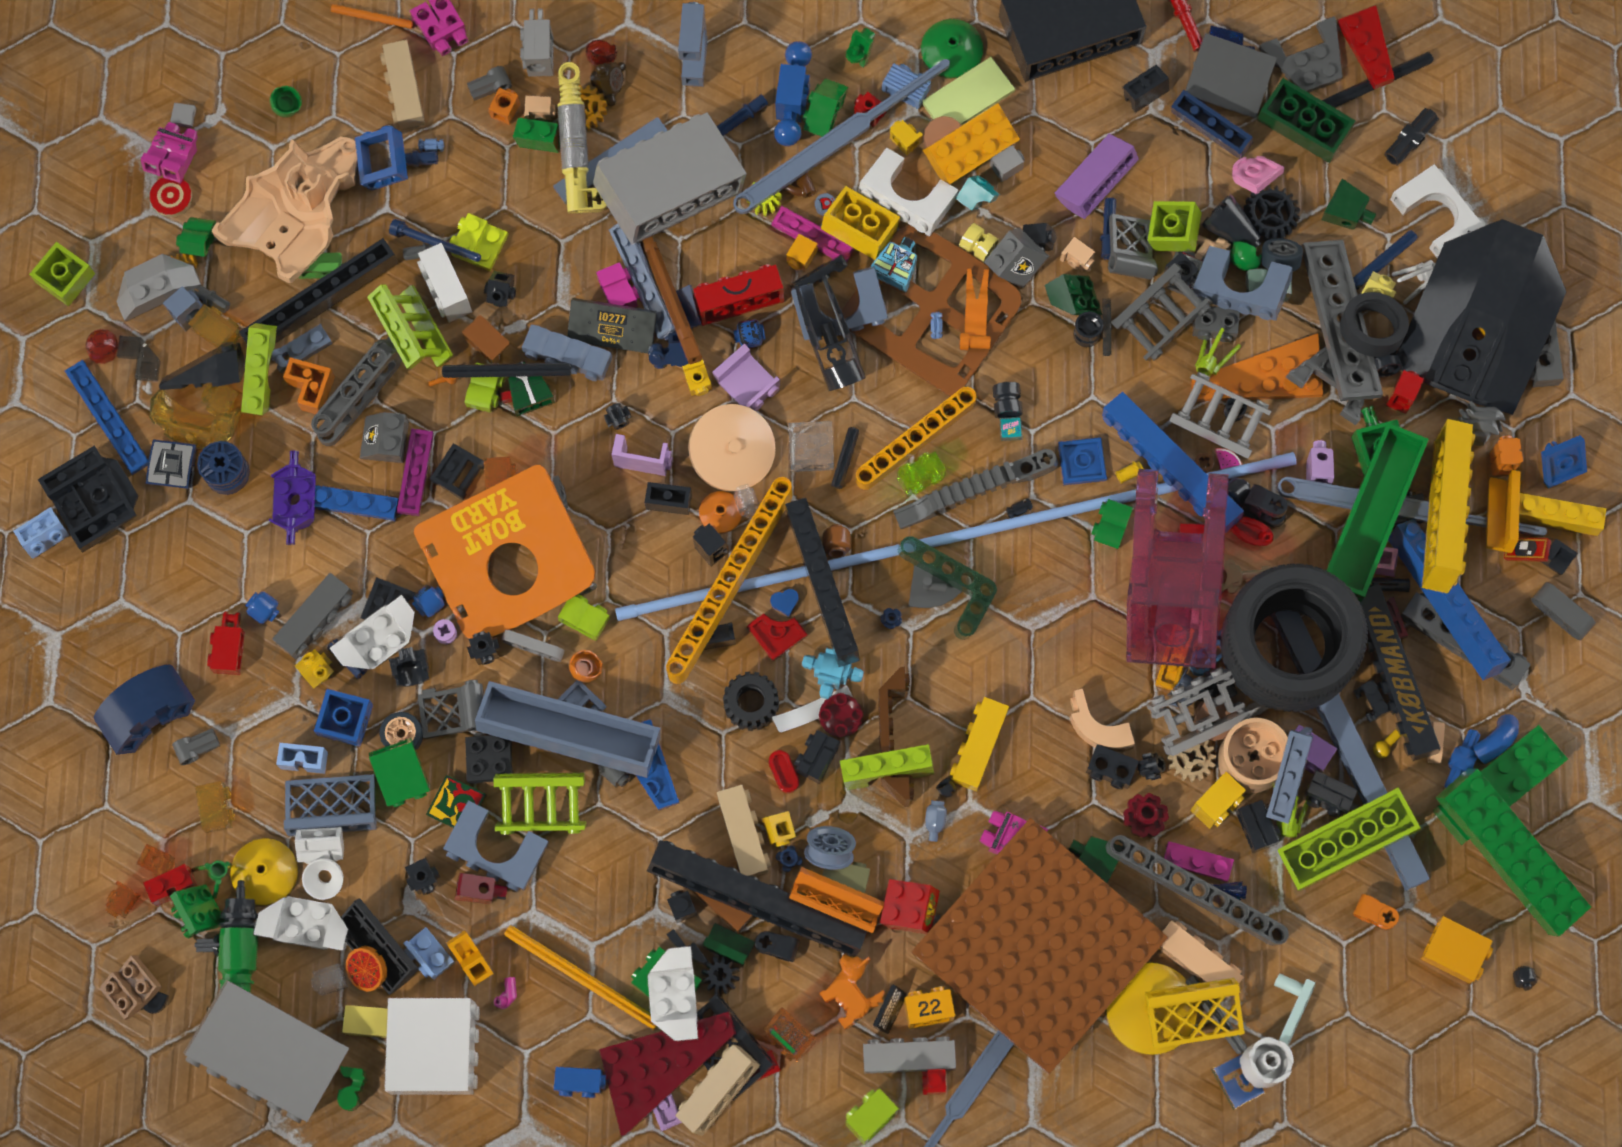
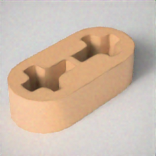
[1427,721,1445,764]

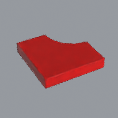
[746,613,808,662]

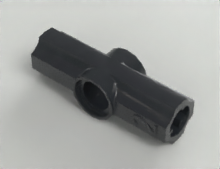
[1384,108,1439,166]

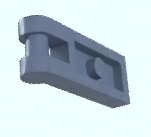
[271,324,333,373]

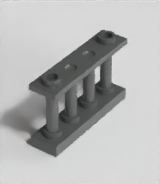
[1112,263,1212,361]

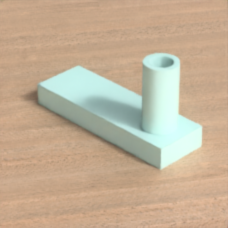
[1274,973,1315,1046]

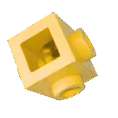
[295,649,334,689]

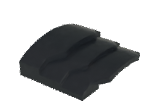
[38,445,139,553]

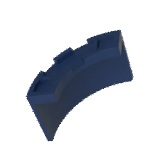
[94,664,195,755]

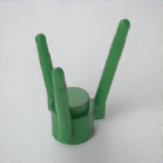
[192,860,231,899]

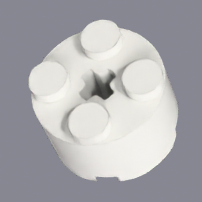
[1240,1037,1294,1088]

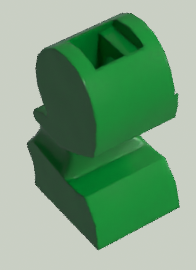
[337,1066,368,1111]

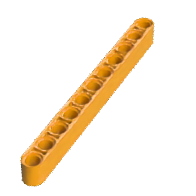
[666,477,793,684]

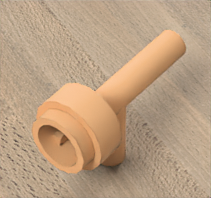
[1195,235,1231,260]

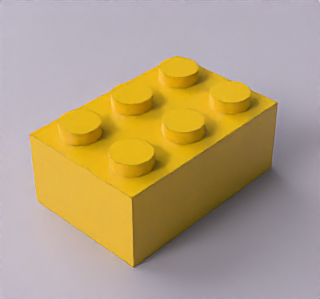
[821,186,900,260]

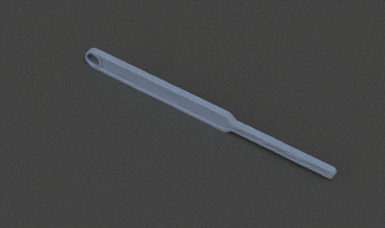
[733,59,950,214]
[1277,477,1547,537]
[924,1030,1013,1147]

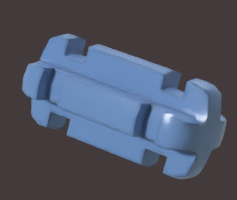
[418,139,444,151]
[931,312,942,339]

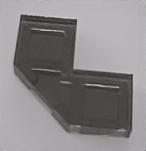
[117,336,161,382]

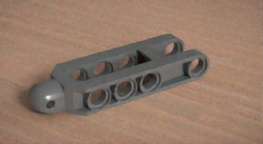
[311,337,402,446]

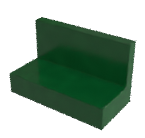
[702,923,755,967]

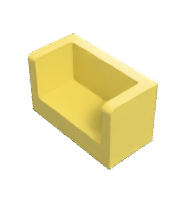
[342,1005,388,1038]

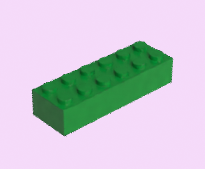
[1432,725,1568,846]

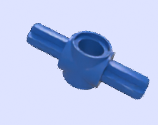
[1444,729,1481,788]

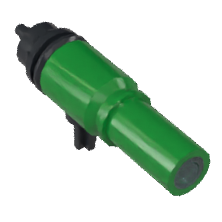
[194,880,258,993]

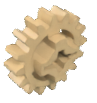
[1167,735,1216,783]

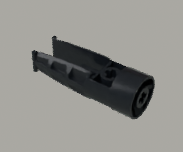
[794,275,866,391]

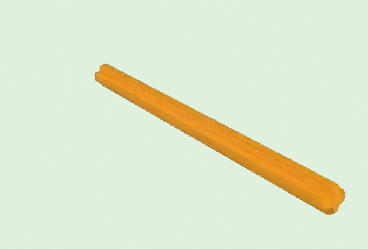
[504,925,657,1029]

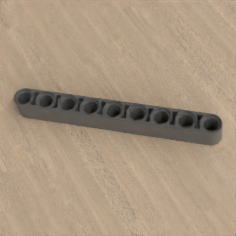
[1106,835,1289,946]

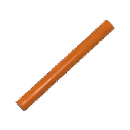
[331,4,414,29]

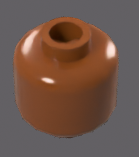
[822,524,851,558]

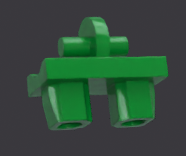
[846,28,875,68]

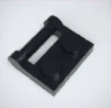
[430,443,487,500]

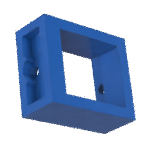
[355,126,408,191]

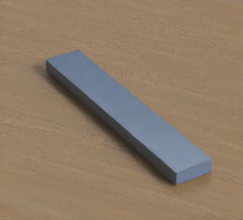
[553,117,668,204]
[609,223,675,339]

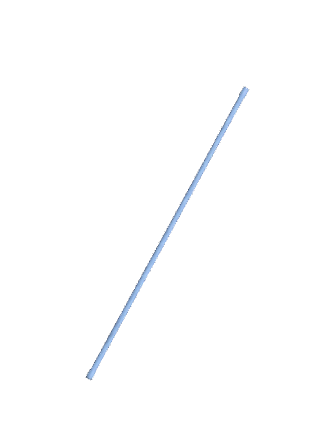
[615,452,1296,621]

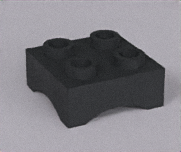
[465,735,513,784]

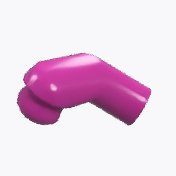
[494,977,517,1009]

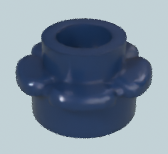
[881,608,902,629]

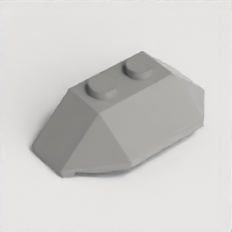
[117,254,201,321]

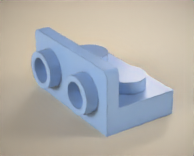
[14,507,69,559]
[404,927,455,979]

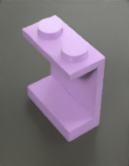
[713,344,780,411]
[612,434,673,476]

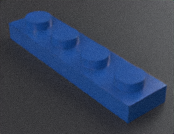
[315,485,399,521]

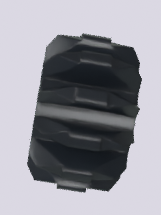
[702,956,740,995]

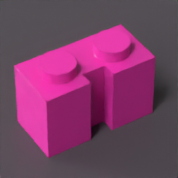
[596,262,639,308]

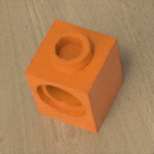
[489,88,520,125]

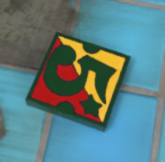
[426,775,487,829]

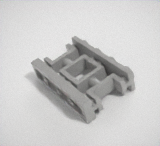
[1147,667,1251,756]

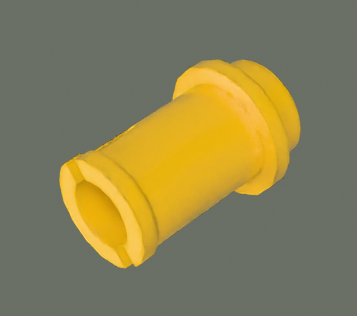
[1115,461,1144,484]

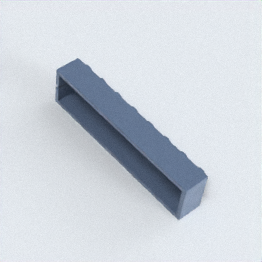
[475,681,660,778]

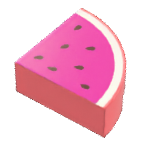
[1215,448,1242,470]

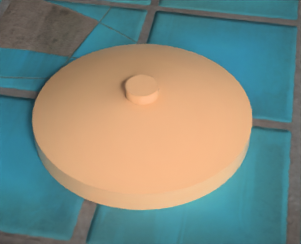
[688,404,775,491]

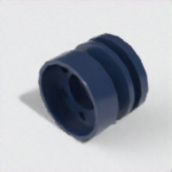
[197,441,250,495]

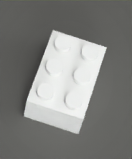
[417,243,472,322]

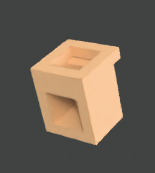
[524,96,556,122]
[1060,237,1095,271]

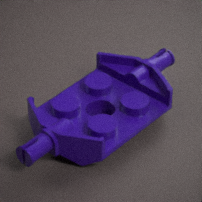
[269,451,316,545]

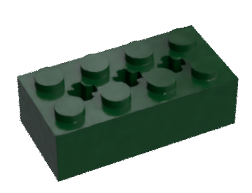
[1257,78,1356,163]

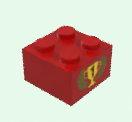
[880,879,940,934]

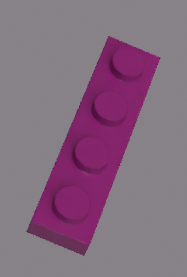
[397,429,434,516]

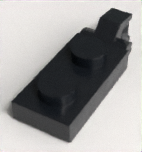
[790,255,848,289]

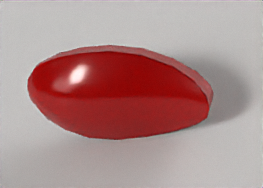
[1230,516,1274,546]

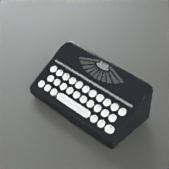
[873,984,907,1034]

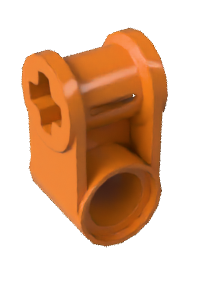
[1353,894,1399,930]

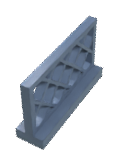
[1266,727,1313,824]
[284,774,377,836]

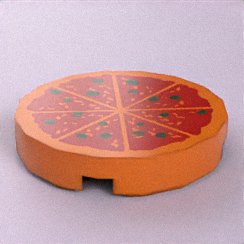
[346,946,387,992]

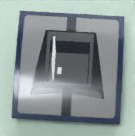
[146,439,197,489]

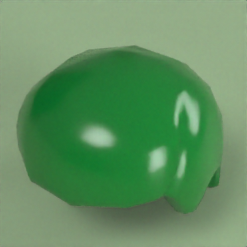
[269,85,302,118]
[1230,241,1262,271]

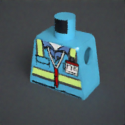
[870,237,917,292]

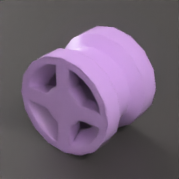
[433,619,457,645]

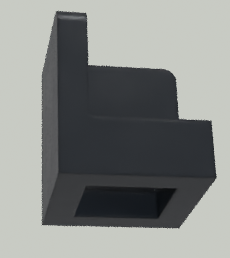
[1541,539,1578,575]

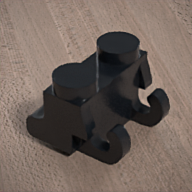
[1353,680,1390,723]

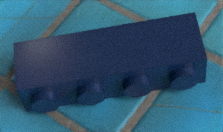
[1171,89,1253,159]

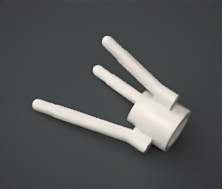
[1392,260,1435,304]

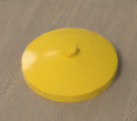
[1106,963,1197,1055]

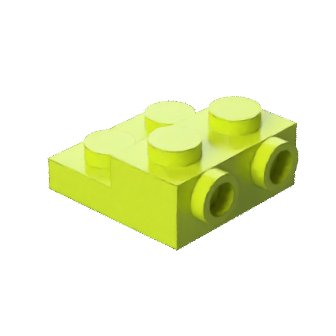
[449,213,508,272]

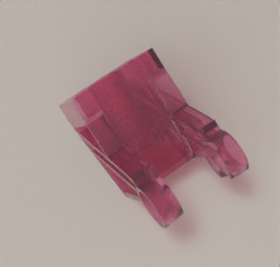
[1126,469,1229,669]

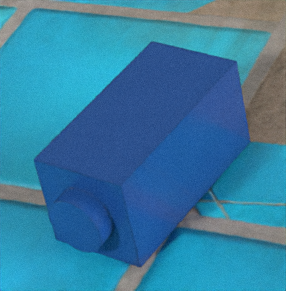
[554,1067,606,1098]

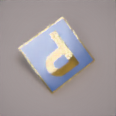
[1211,1052,1266,1110]

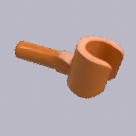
[428,376,458,387]

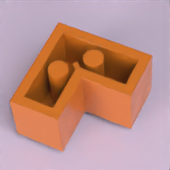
[283,357,335,414]

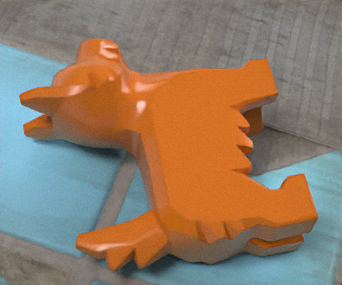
[819,954,885,1030]

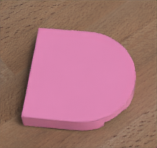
[1232,156,1284,194]

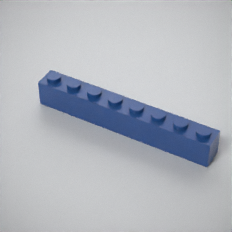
[1102,391,1244,535]
[1388,519,1510,680]

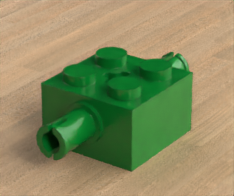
[1351,406,1400,476]

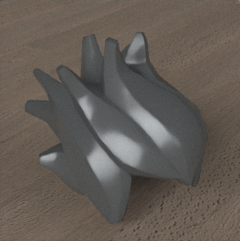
[1458,401,1505,446]

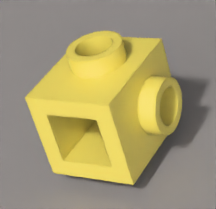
[1361,271,1396,298]

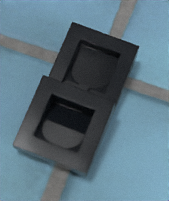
[666,929,707,966]

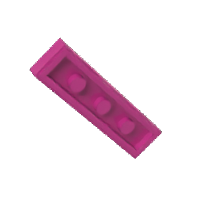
[771,206,855,263]

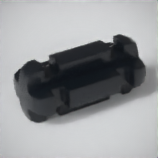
[1006,498,1033,518]

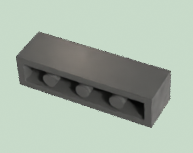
[272,573,353,660]

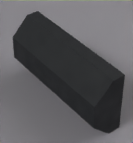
[341,898,419,995]

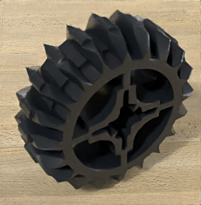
[1243,185,1300,242]

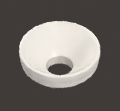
[302,858,344,900]

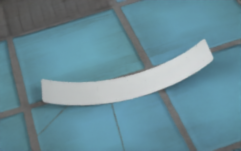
[772,685,853,732]

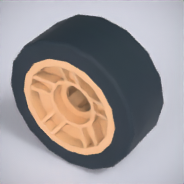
[379,712,423,750]

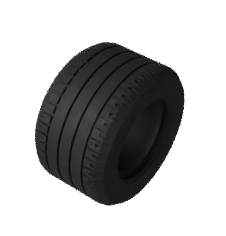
[1220,564,1368,712]

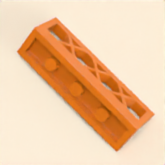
[789,867,884,933]

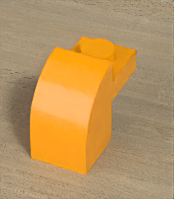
[446,930,494,986]

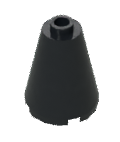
[1201,194,1261,248]

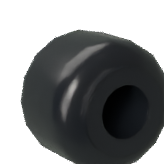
[1513,966,1537,991]

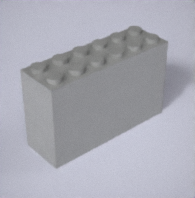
[593,113,747,245]
[184,980,349,1123]

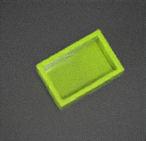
[846,1088,899,1146]

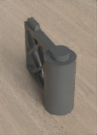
[1108,214,1158,280]
[418,680,484,739]

